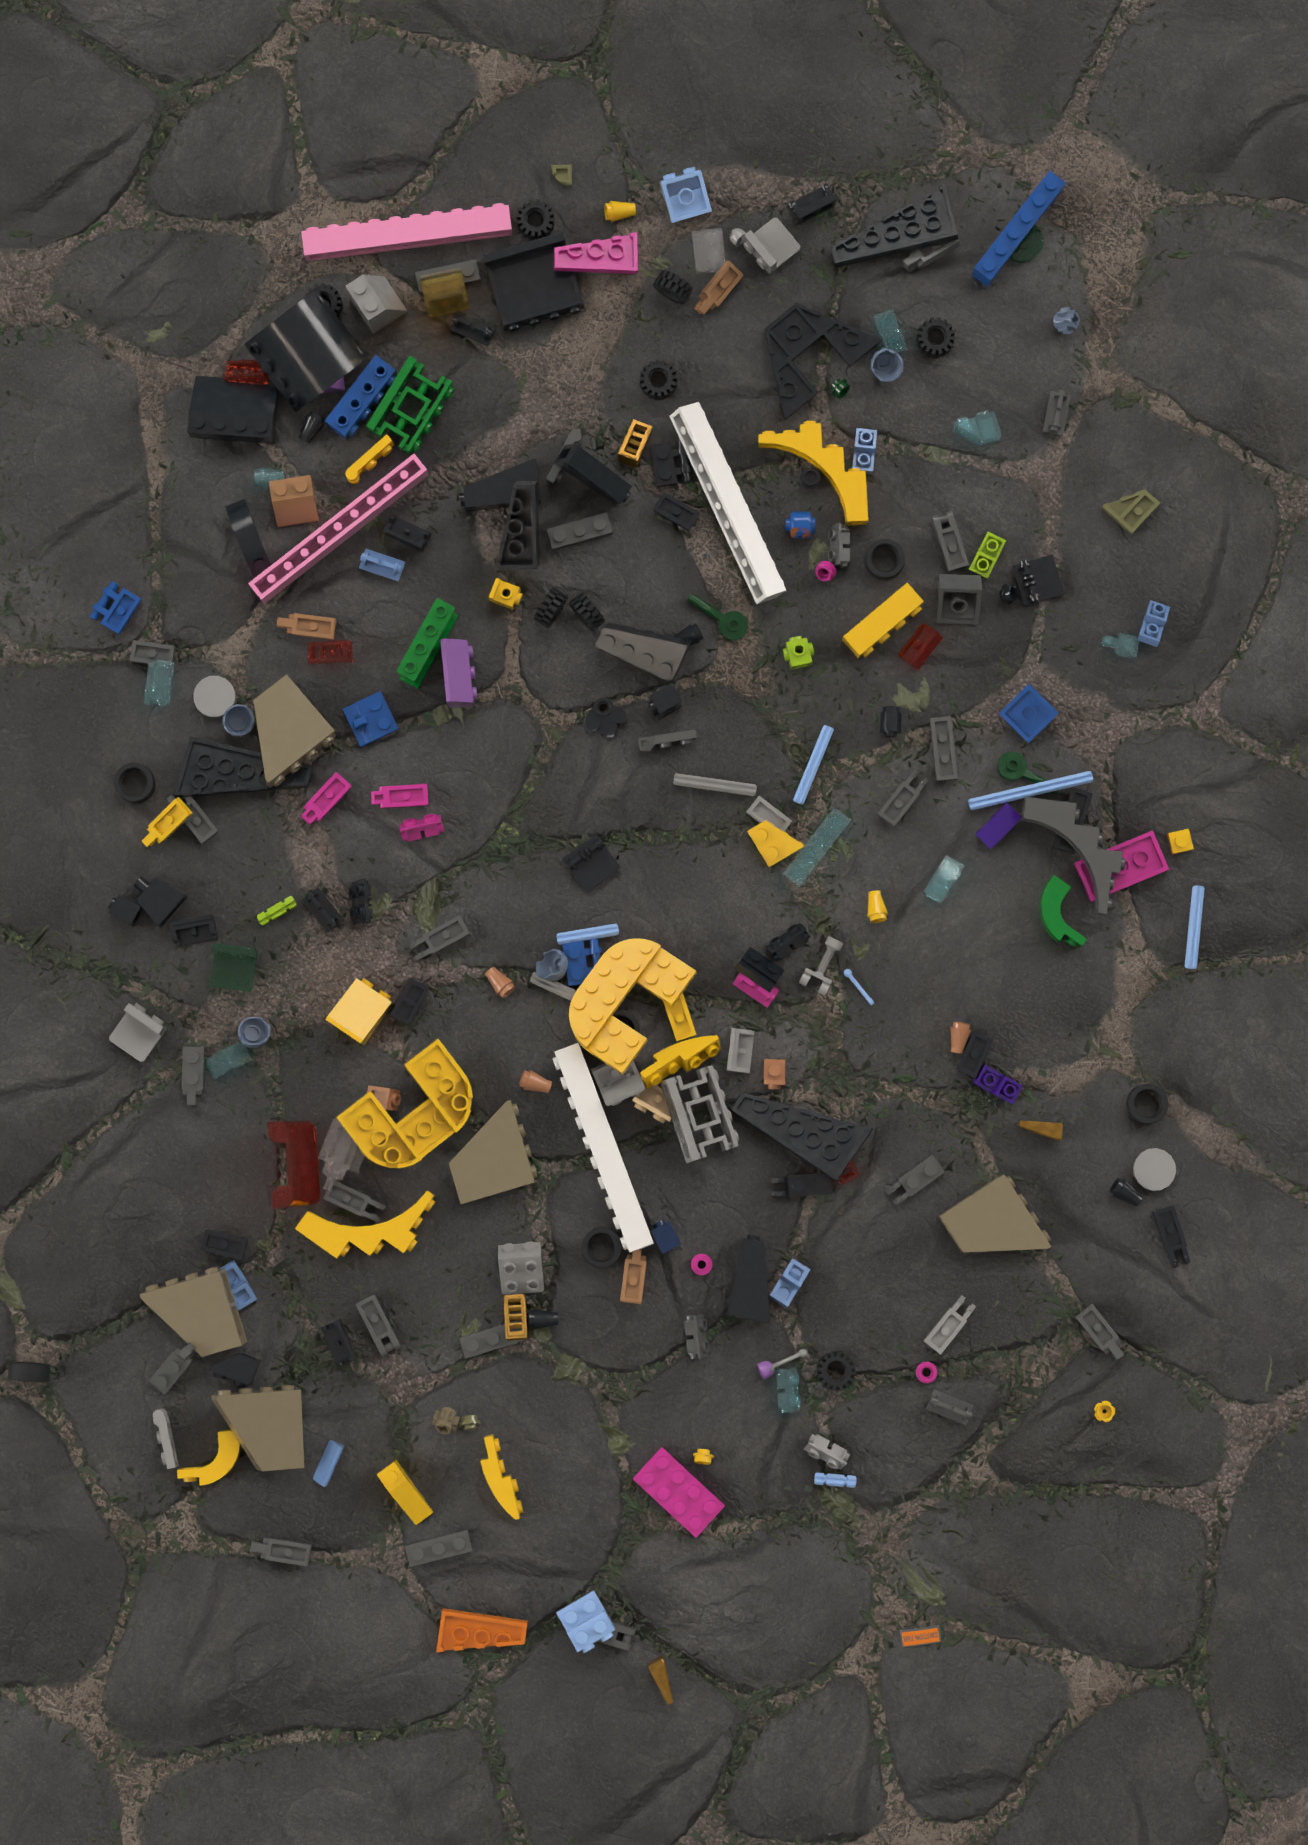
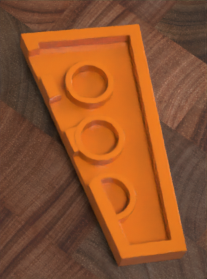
[436,1608,528,1653]

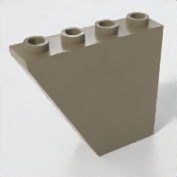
[253,674,336,788]
[449,1100,538,1204]
[938,1174,1051,1253]
[139,1266,247,1357]
[212,1385,304,1471]

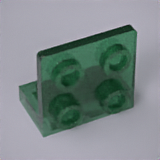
[210,943,258,992]

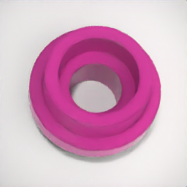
[816,561,836,581]
[691,1254,712,1275]
[916,1362,937,1383]

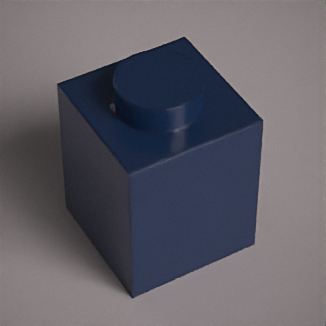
[651,1219,681,1254]

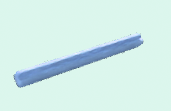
[968,771,1093,810]

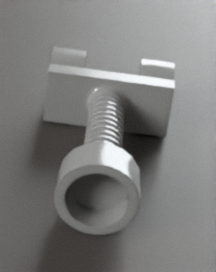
[799,936,843,996]

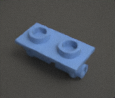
[359,549,405,582]

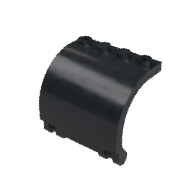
[244,288,369,412]

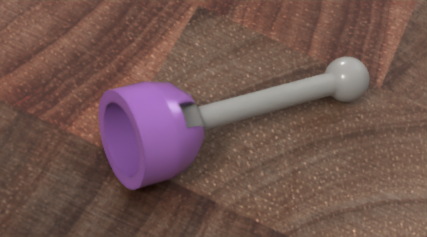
[757,1349,807,1380]

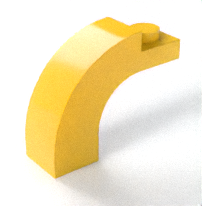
[177,1429,242,1486]

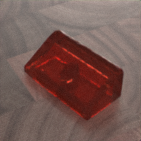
[897,623,942,670]

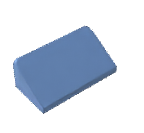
[313,1440,344,1487]

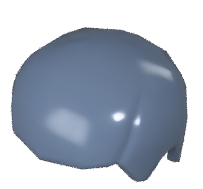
[871,348,903,382]
[222,704,255,737]
[536,949,568,981]
[238,1017,270,1048]

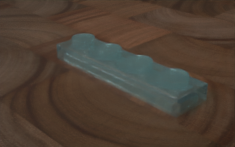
[783,807,851,887]

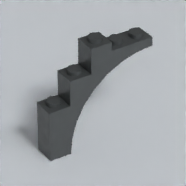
[1021,797,1125,916]

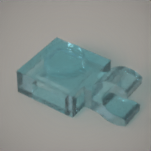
[1101,633,1139,659]

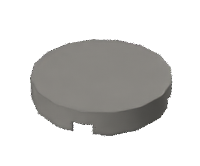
[194,676,236,718]
[1133,1148,1176,1191]

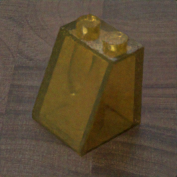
[420,267,470,318]

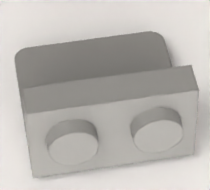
[743,218,800,274]
[109,1003,167,1062]
[591,1060,646,1106]
[498,1241,544,1295]

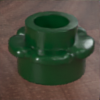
[831,379,850,399]

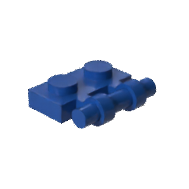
[89,581,142,635]
[562,939,602,986]

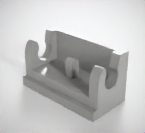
[726,1028,754,1074]

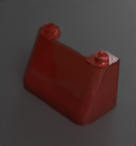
[267,1120,320,1209]

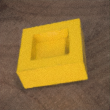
[1167,829,1194,854]

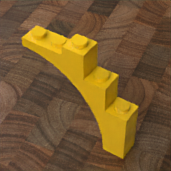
[758,421,868,526]
[295,1191,436,1259]

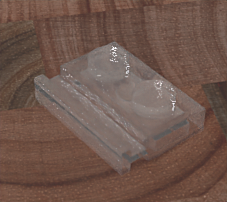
[692,228,726,274]

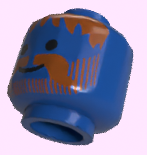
[785,511,815,539]

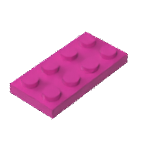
[1074,831,1169,902]
[633,1447,725,1538]

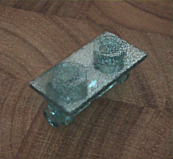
[776,1368,801,1413]

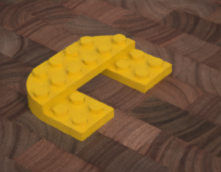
[569,939,697,1075]
[336,1039,473,1168]

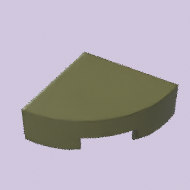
[551,164,572,187]

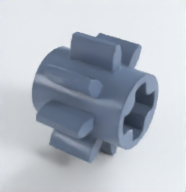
[1053,307,1080,334]

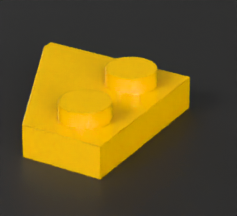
[747,820,805,867]

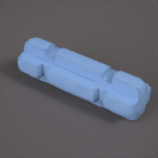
[814,1472,857,1488]

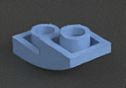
[852,428,877,475]
[1137,600,1170,647]

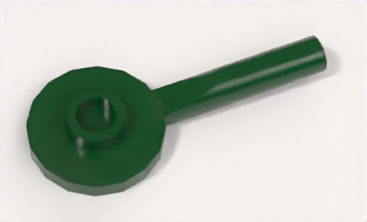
[688,593,748,640]
[997,751,1059,795]

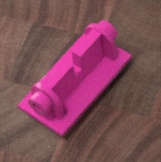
[399,814,444,842]
[733,973,779,1008]

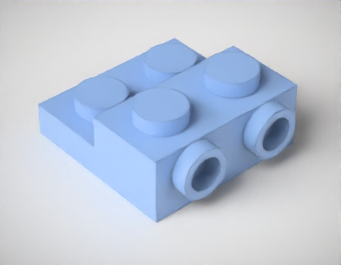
[659,167,712,223]
[556,1590,615,1653]

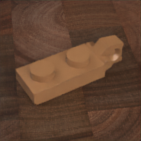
[694,260,743,315]
[277,613,337,641]
[620,1249,647,1304]

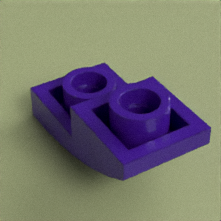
[976,802,1022,849]
[972,1064,1023,1104]

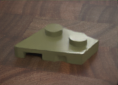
[1101,489,1160,535]

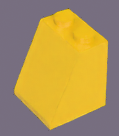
[325,978,393,1045]

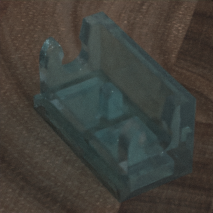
[144,659,174,706]

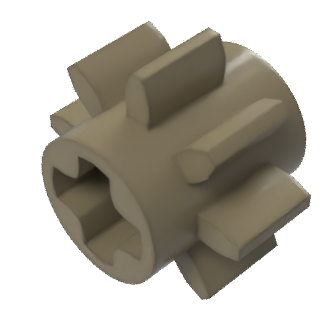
[432,1407,460,1434]

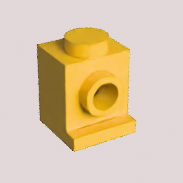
[489,578,523,610]

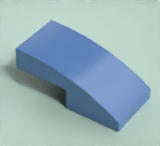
[768,1258,810,1308]
[218,1260,257,1310]

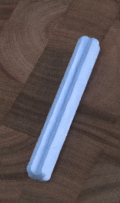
[793,725,834,805]
[1185,885,1205,969]

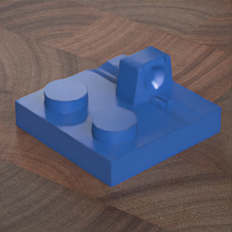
[999,683,1059,743]
[343,691,399,748]

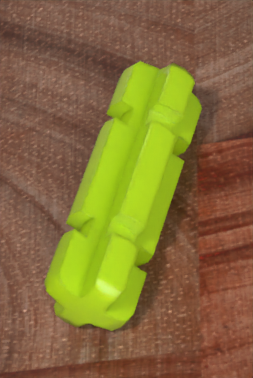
[257,896,297,926]

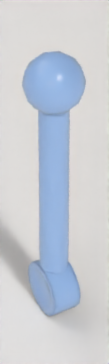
[844,969,874,1006]

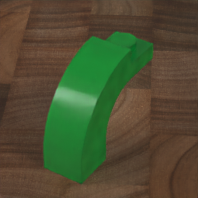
[1039,875,1087,948]

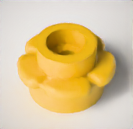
[1094,1401,1115,1422]
[693,1449,714,1465]

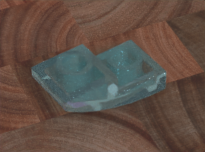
[872,309,907,353]
[923,855,964,904]

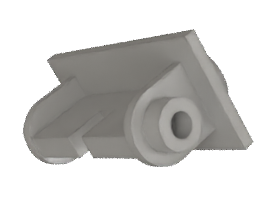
[803,1434,850,1470]

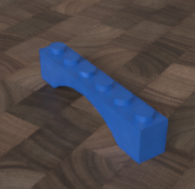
[972,171,1066,287]

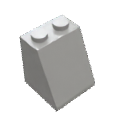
[346,275,408,334]

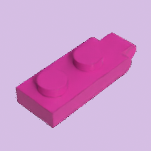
[301,772,352,825]
[371,784,429,809]

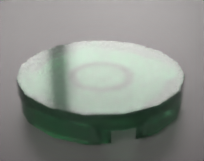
[1010,225,1044,263]

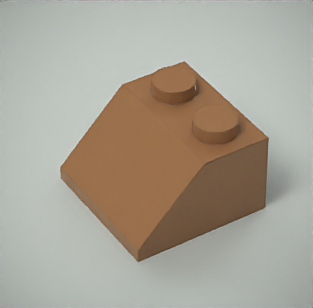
[269,475,319,528]

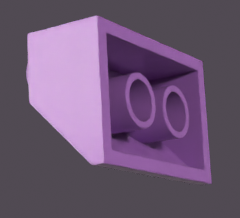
[440,638,478,708]

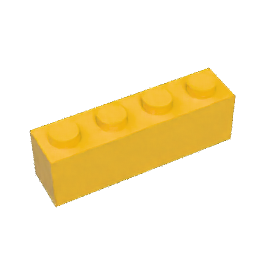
[842,583,924,659]

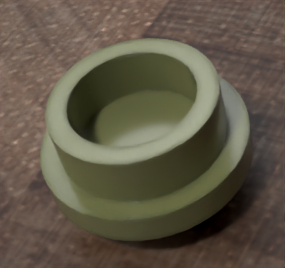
[459,1415,480,1431]

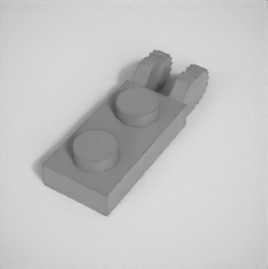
[923,1295,976,1355]
[152,1408,179,1469]

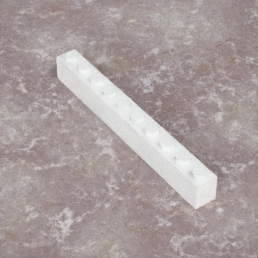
[669,402,786,604]
[552,1043,654,1253]

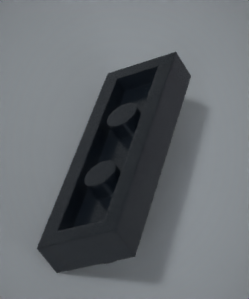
[1053,787,1093,854]

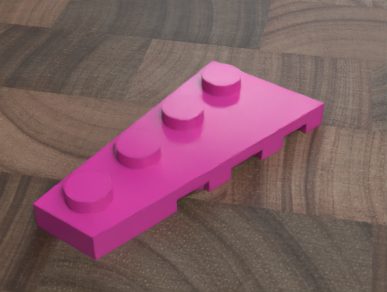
[554,232,638,274]

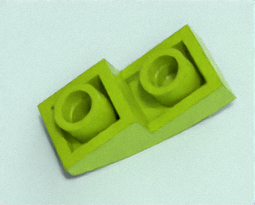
[969,532,1007,579]

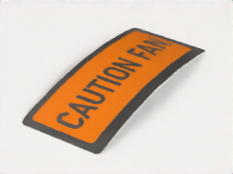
[900,1625,941,1647]

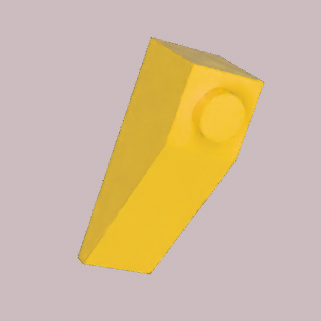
[377,1460,433,1525]

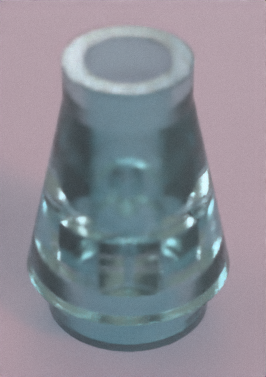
[253,467,284,488]

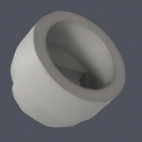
[729,228,746,247]

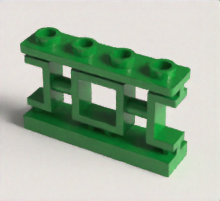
[366,355,455,456]
[397,598,459,690]

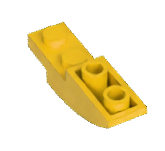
[640,1035,721,1089]
[480,1434,523,1520]

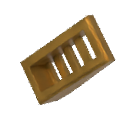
[618,419,653,468]
[1017,1120,1063,1141]
[504,1294,527,1341]
[648,1655,673,1705]

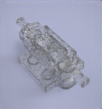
[318,1118,365,1191]

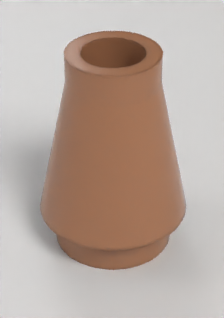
[485,967,515,998]
[950,1021,971,1054]
[519,1070,552,1093]

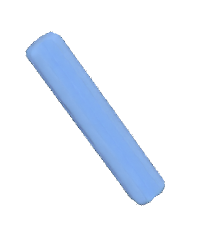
[557,924,619,945]

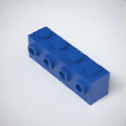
[325,355,397,440]

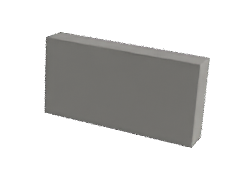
[746,796,792,831]

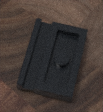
[735,947,785,992]

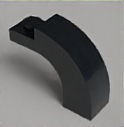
[225,499,271,577]

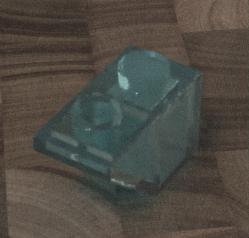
[952,410,1002,446]

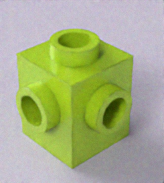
[783,636,814,670]

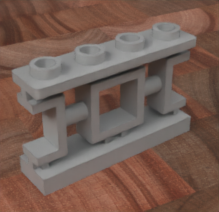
[660,1065,739,1163]

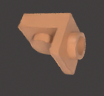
[763,1059,785,1089]
[367,1085,401,1111]

